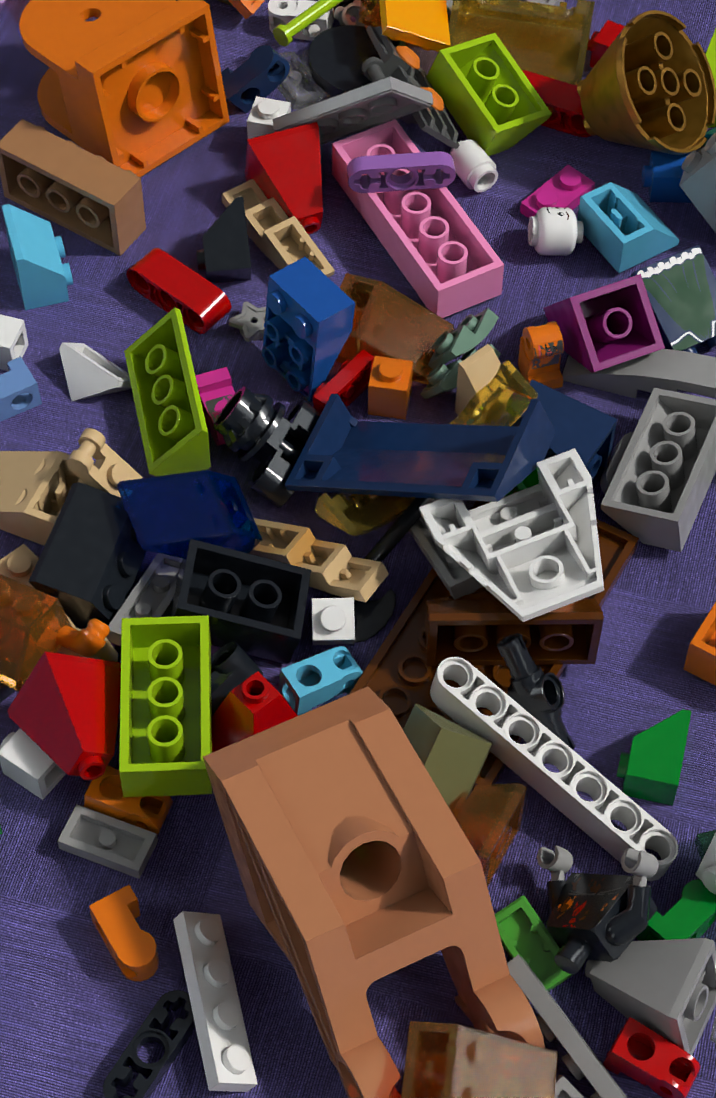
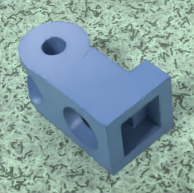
[0,356,42,422]

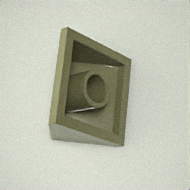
[403,704,493,820]

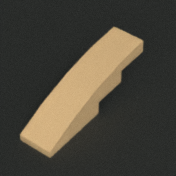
[221,179,335,277]
[229,518,389,603]

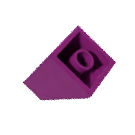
[543,274,665,373]

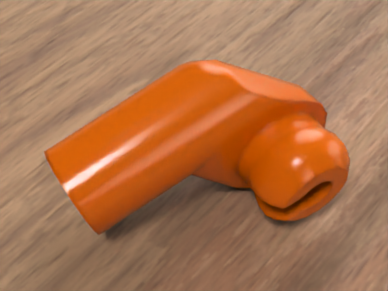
[56,618,110,657]

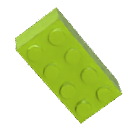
[119,615,212,797]

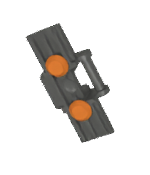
[361,25,460,149]

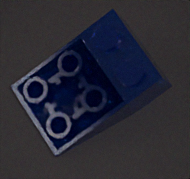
[116,470,263,558]

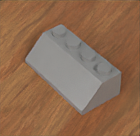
[601,388,716,552]

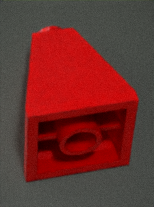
[245,122,323,235]
[7,651,121,780]
[212,671,298,753]

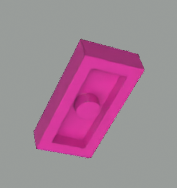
[520,165,595,219]

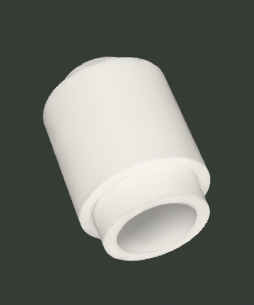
[450,139,498,192]

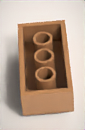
[0,119,146,256]

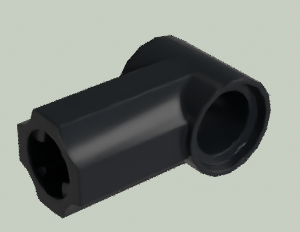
[211,641,263,716]

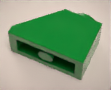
[616,709,692,806]

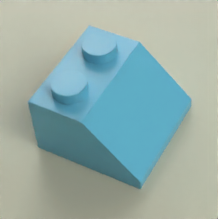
[2,204,73,310]

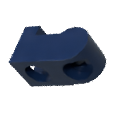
[221,45,290,113]

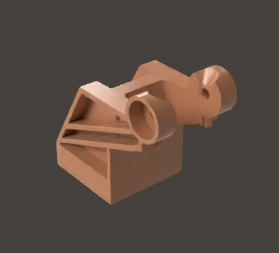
[203,686,545,1098]

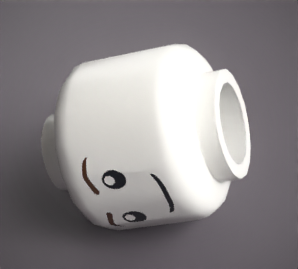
[528,207,584,256]

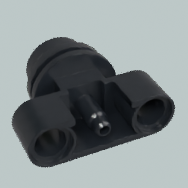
[213,387,321,508]

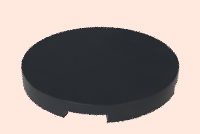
[307,25,381,97]

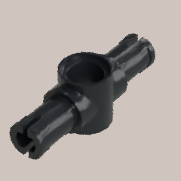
[496,633,575,749]

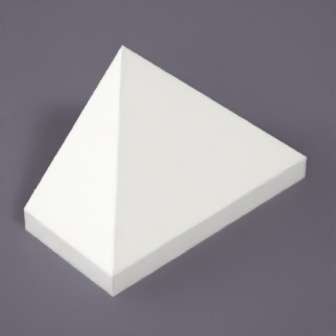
[59,342,132,402]

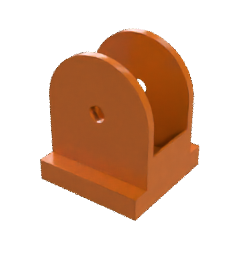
[19,0,230,177]

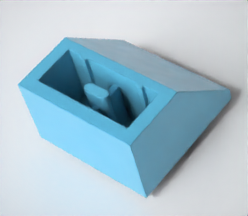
[577,182,679,273]

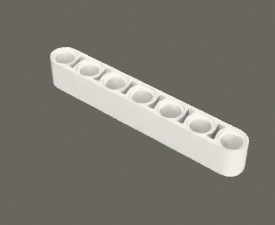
[430,657,678,881]

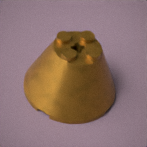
[577,10,716,155]

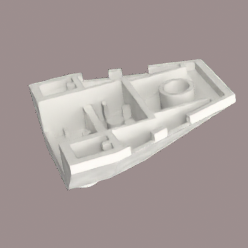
[419,448,604,622]

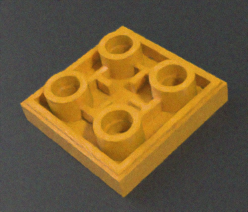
[379,0,451,52]

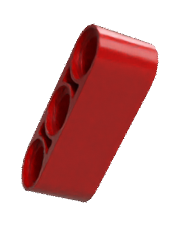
[522,70,591,138]
[126,248,232,334]

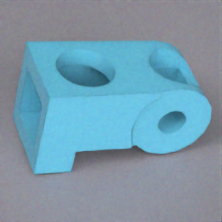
[278,646,363,716]

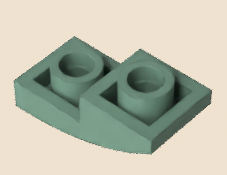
[428,308,499,369]
[420,344,501,399]

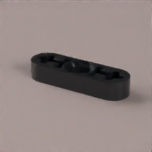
[103,990,196,1098]

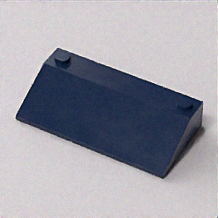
[285,394,556,502]

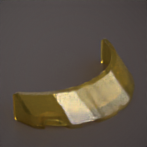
[315,360,538,536]

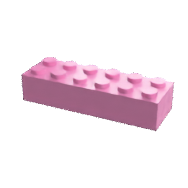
[332,119,504,321]

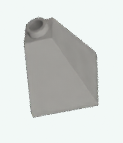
[585,938,716,1055]

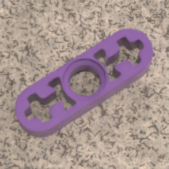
[347,151,456,193]

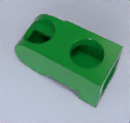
[636,879,716,941]

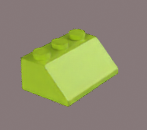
[426,33,552,156]

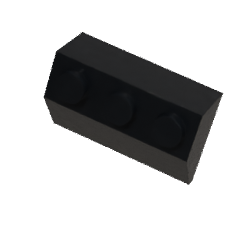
[29,482,157,629]

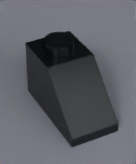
[196,197,251,284]

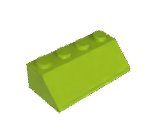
[124,307,211,488]

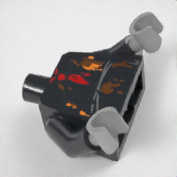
[537,845,659,974]

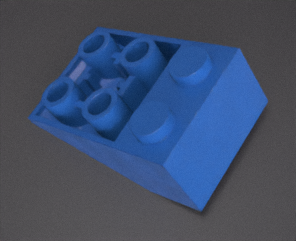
[262,257,355,402]

